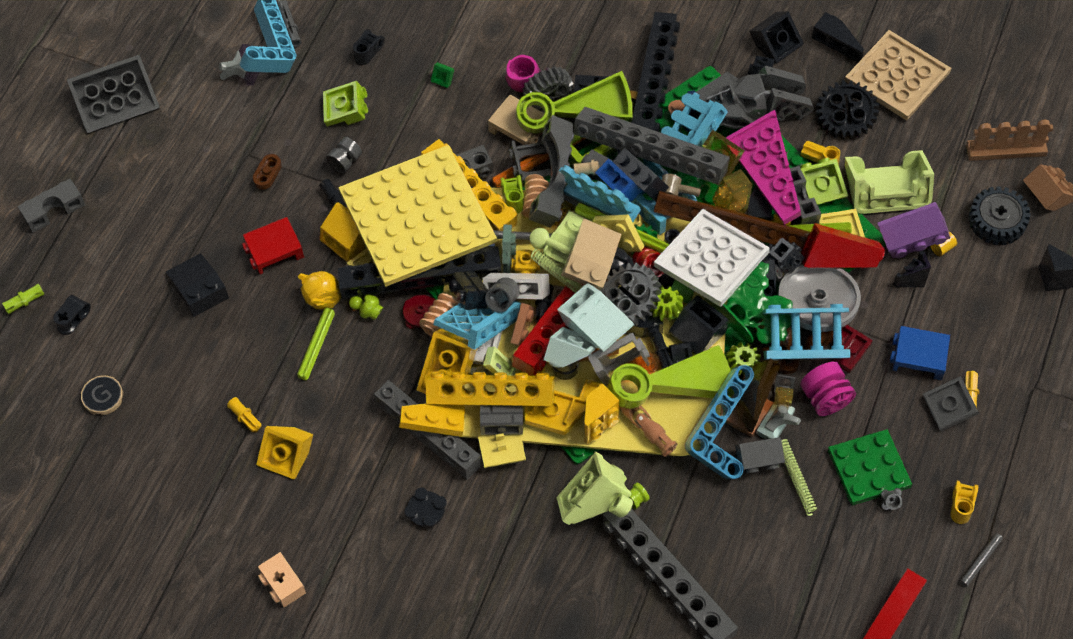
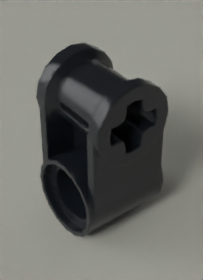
[353,29,385,65]
[53,295,91,335]

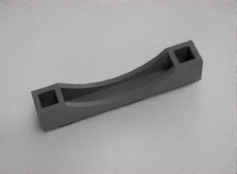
[529,115,574,228]

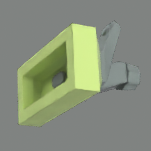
[471,346,516,388]

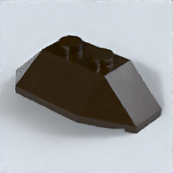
[735,358,782,433]

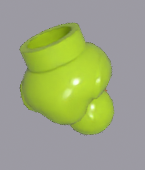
[349,295,384,320]

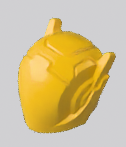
[298,271,341,310]

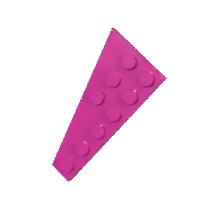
[724,110,801,225]

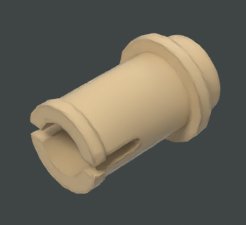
[574,160,599,176]

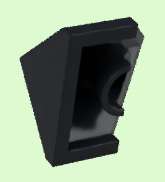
[893,250,931,288]

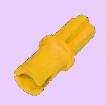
[965,371,979,408]
[227,397,262,432]

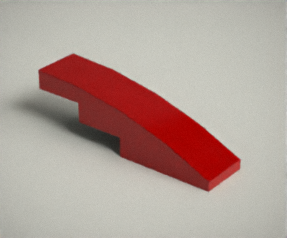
[863,569,927,639]

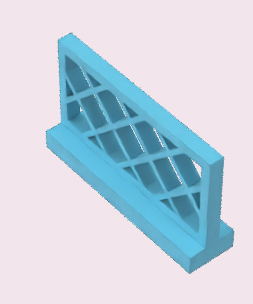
[433,300,521,350]

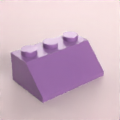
[878,202,951,259]

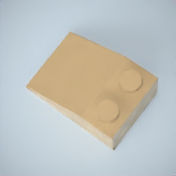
[561,218,621,290]

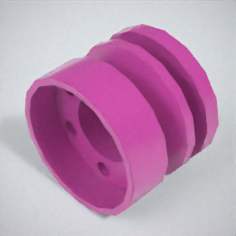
[800,362,856,416]

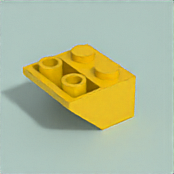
[320,202,365,262]
[584,383,620,444]

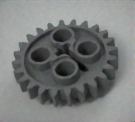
[599,263,662,326]

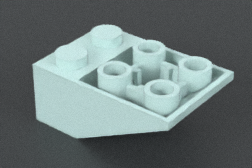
[557,283,634,352]

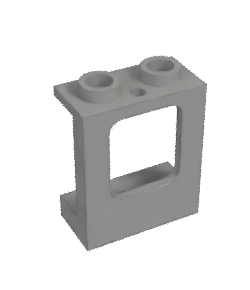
[588,333,650,387]

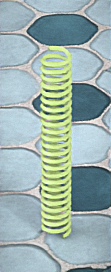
[531,248,584,293]
[781,439,817,515]

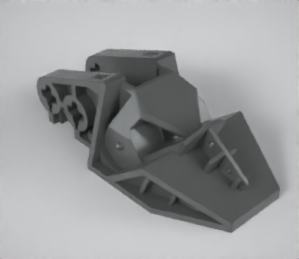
[696,66,814,129]

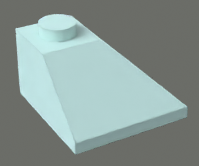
[544,327,597,368]

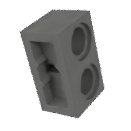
[456,145,493,178]

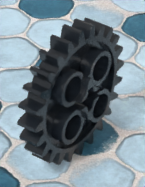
[816,80,879,140]

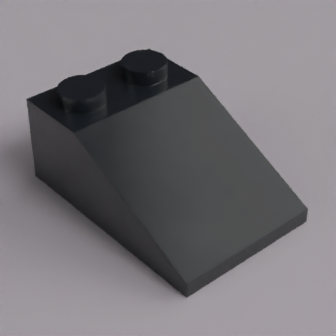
[166,253,229,317]

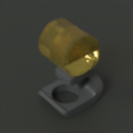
[774,374,795,407]

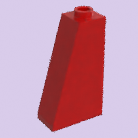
[801,223,885,268]

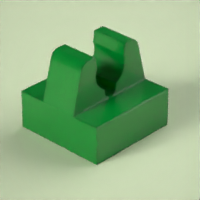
[431,62,454,88]

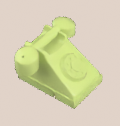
[529,210,593,270]
[557,452,633,525]

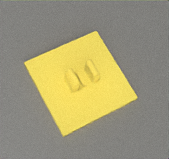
[477,428,526,468]

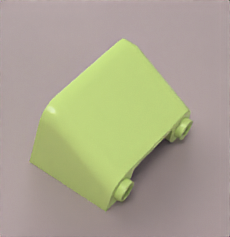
[845,150,934,214]

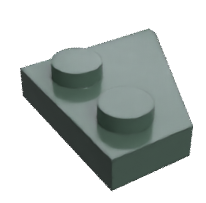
[502,225,516,273]

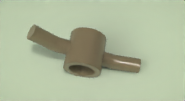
[662,174,701,197]

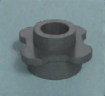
[881,488,902,510]

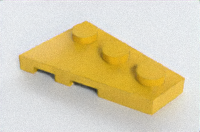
[399,404,465,437]

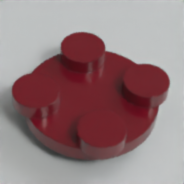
[403,295,435,329]

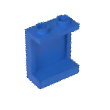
[890,326,950,380]

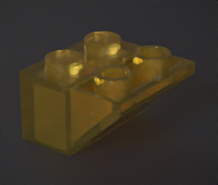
[712,169,752,214]

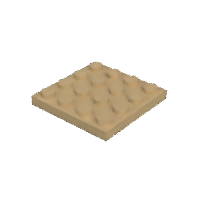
[845,30,951,120]

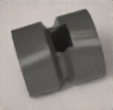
[326,137,362,174]
[485,277,520,312]

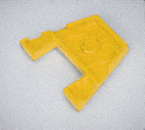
[525,367,602,436]

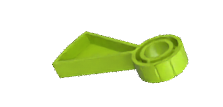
[516,71,633,134]
[607,345,734,409]

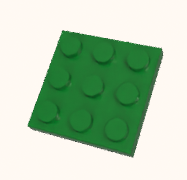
[828,429,912,506]

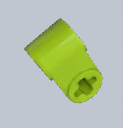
[500,175,524,213]

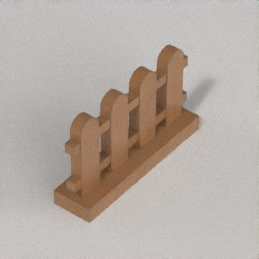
[966,120,1053,161]

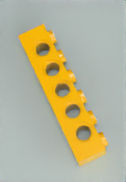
[421,139,518,231]
[425,371,555,406]

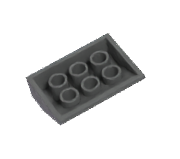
[67,55,160,134]

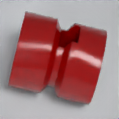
[632,247,664,277]

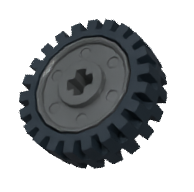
[968,186,1030,245]

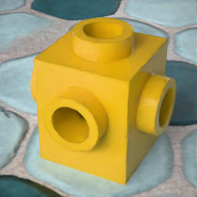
[512,249,541,274]

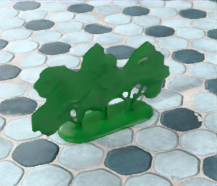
[701,262,793,344]

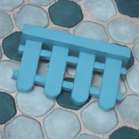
[661,92,728,172]
[559,165,641,222]

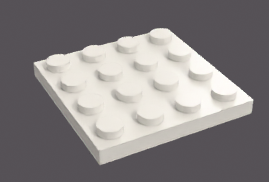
[654,209,770,307]

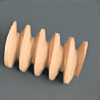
[522,174,549,218]
[419,293,460,337]

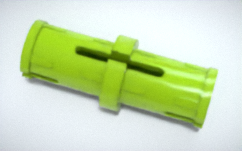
[2,284,45,314]

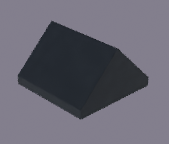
[1038,244,1073,291]

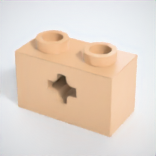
[258,552,306,607]

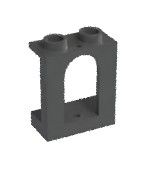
[508,141,551,183]

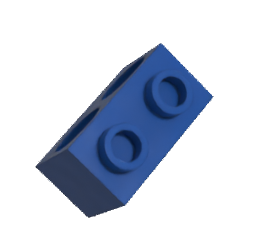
[595,159,642,202]

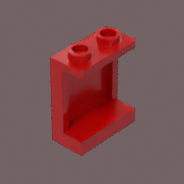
[242,217,304,275]

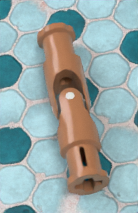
[619,385,678,457]

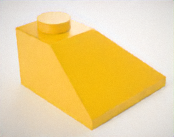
[256,426,313,479]

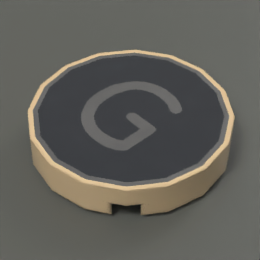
[81,376,123,415]

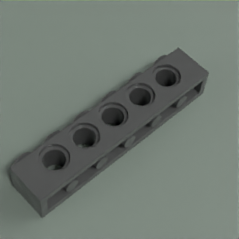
[374,380,482,480]

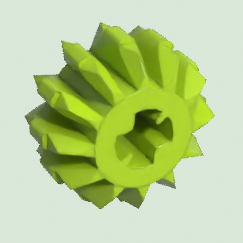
[650,286,683,321]
[726,342,761,377]

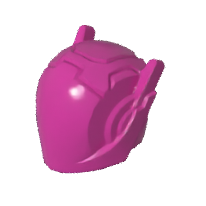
[505,55,539,92]

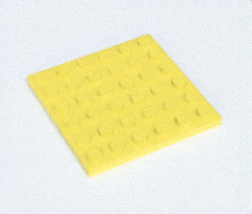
[339,145,497,287]

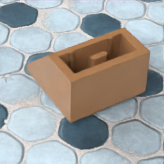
[1023,164,1073,211]

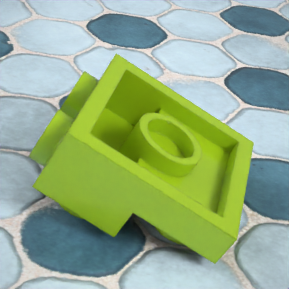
[323,81,368,126]
[800,158,848,205]

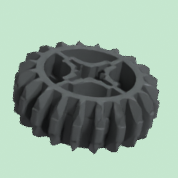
[523,66,573,110]

